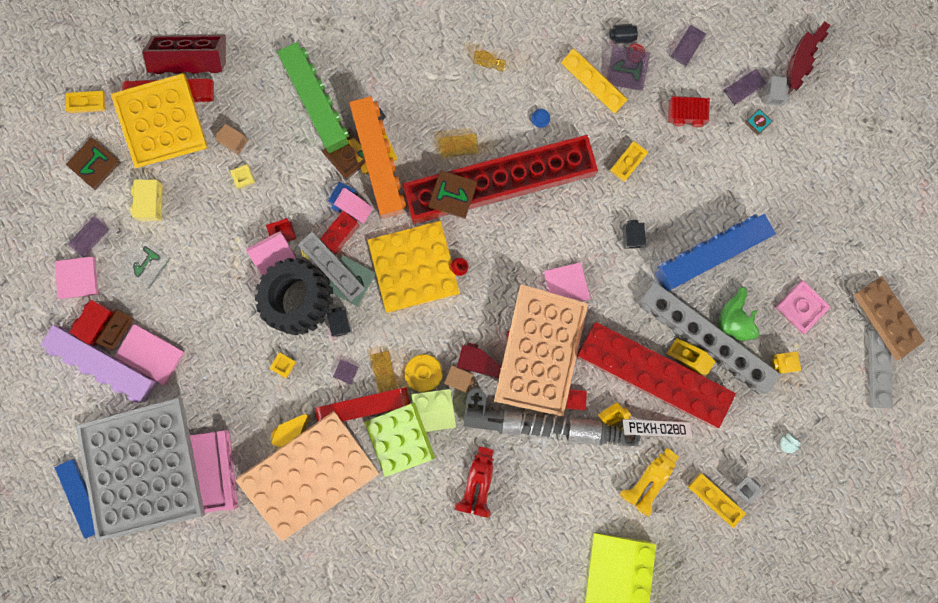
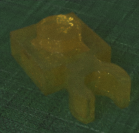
[473,50,506,72]

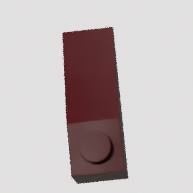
[457,342,502,378]

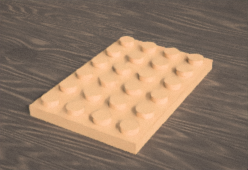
[494,285,588,416]
[235,411,379,541]

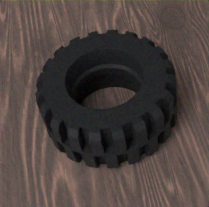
[255,258,333,335]

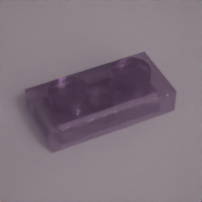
[724,69,767,106]

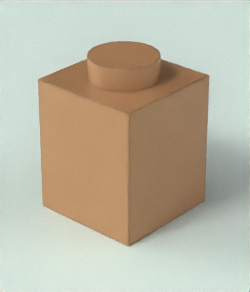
[215,124,248,155]
[444,366,475,393]

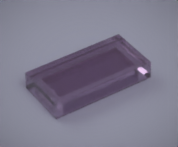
[671,25,706,66]
[68,216,110,257]

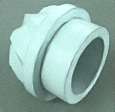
[780,433,801,453]

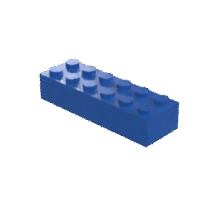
[654,214,776,291]

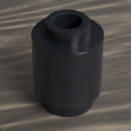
[609,23,638,44]

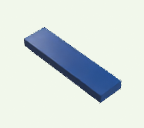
[54,459,95,539]

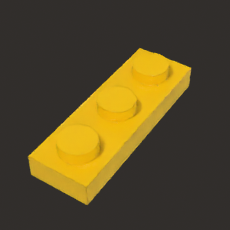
[687,473,746,528]

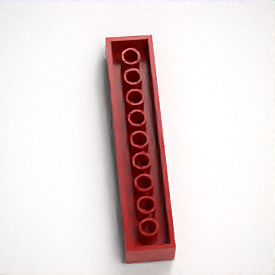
[402,134,598,224]

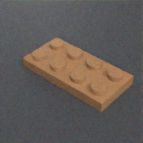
[853,276,925,361]

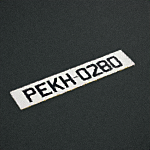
[623,419,692,438]

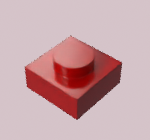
[566,389,587,410]

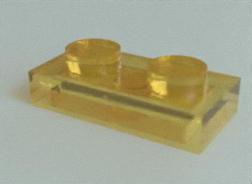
[439,133,479,158]
[370,350,398,393]

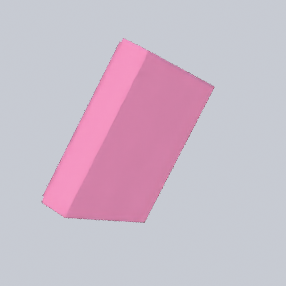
[246,231,297,275]
[55,257,98,299]
[544,262,590,302]
[775,280,831,334]

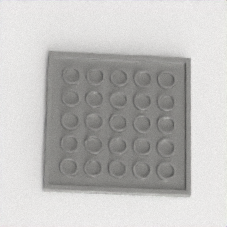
[76,398,205,541]

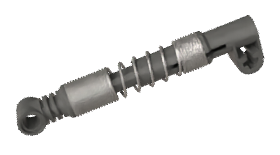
[463,389,641,447]

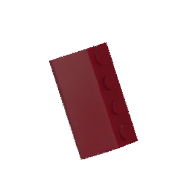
[142,35,226,74]

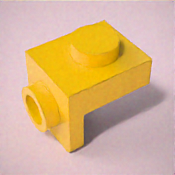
[598,402,631,427]

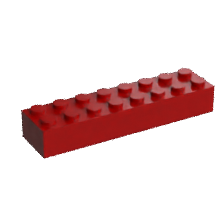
[576,322,736,429]

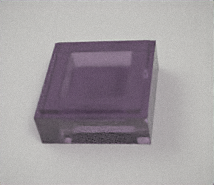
[333,359,359,385]

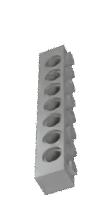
[638,282,781,395]

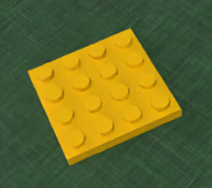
[110,73,209,168]
[368,221,460,313]

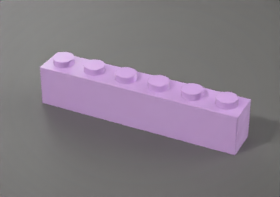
[41,325,158,403]

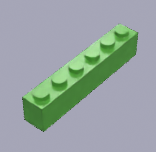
[277,42,349,154]

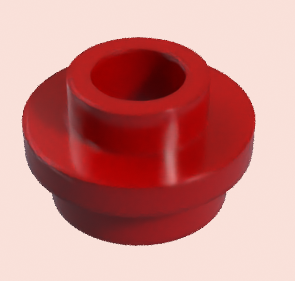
[450,258,469,276]

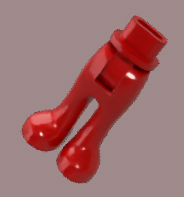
[454,446,494,518]

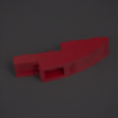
[786,21,831,94]

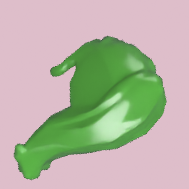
[718,286,760,341]

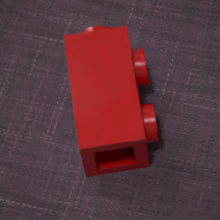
[319,211,360,254]

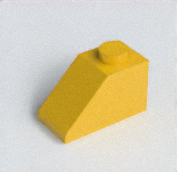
[666,338,715,377]
[271,414,311,448]

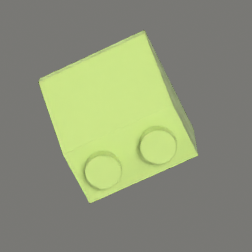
[412,389,456,432]

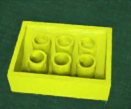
[585,533,656,603]

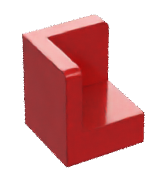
[266,218,296,242]

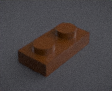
[94,308,134,351]

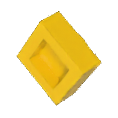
[269,352,297,379]

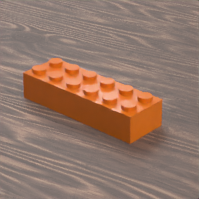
[349,96,406,219]

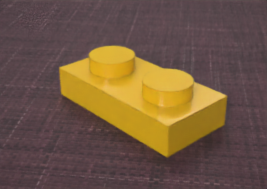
[65,91,106,113]
[610,141,649,182]

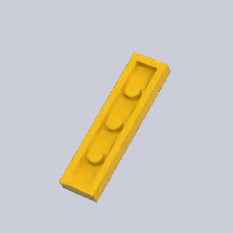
[561,48,628,114]

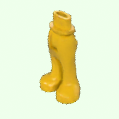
[619,448,679,517]

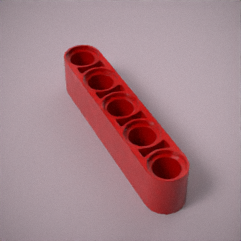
[122,79,214,102]
[314,387,410,422]

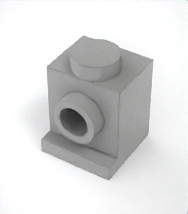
[764,75,789,106]
[734,476,763,504]

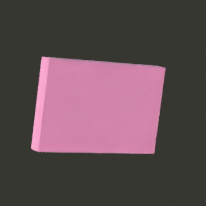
[114,324,185,385]

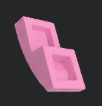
[334,188,373,224]

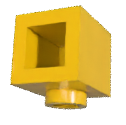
[771,352,801,374]

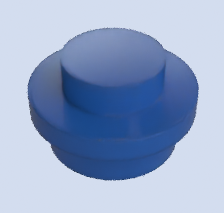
[532,109,550,128]

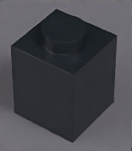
[622,220,646,249]
[327,307,352,337]

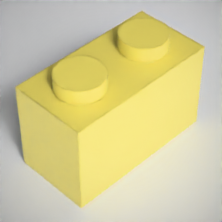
[130,180,163,221]

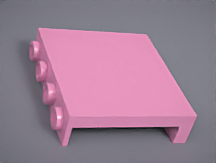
[190,430,238,513]

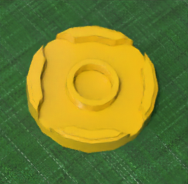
[405,354,443,392]

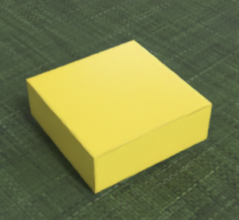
[230,164,255,189]

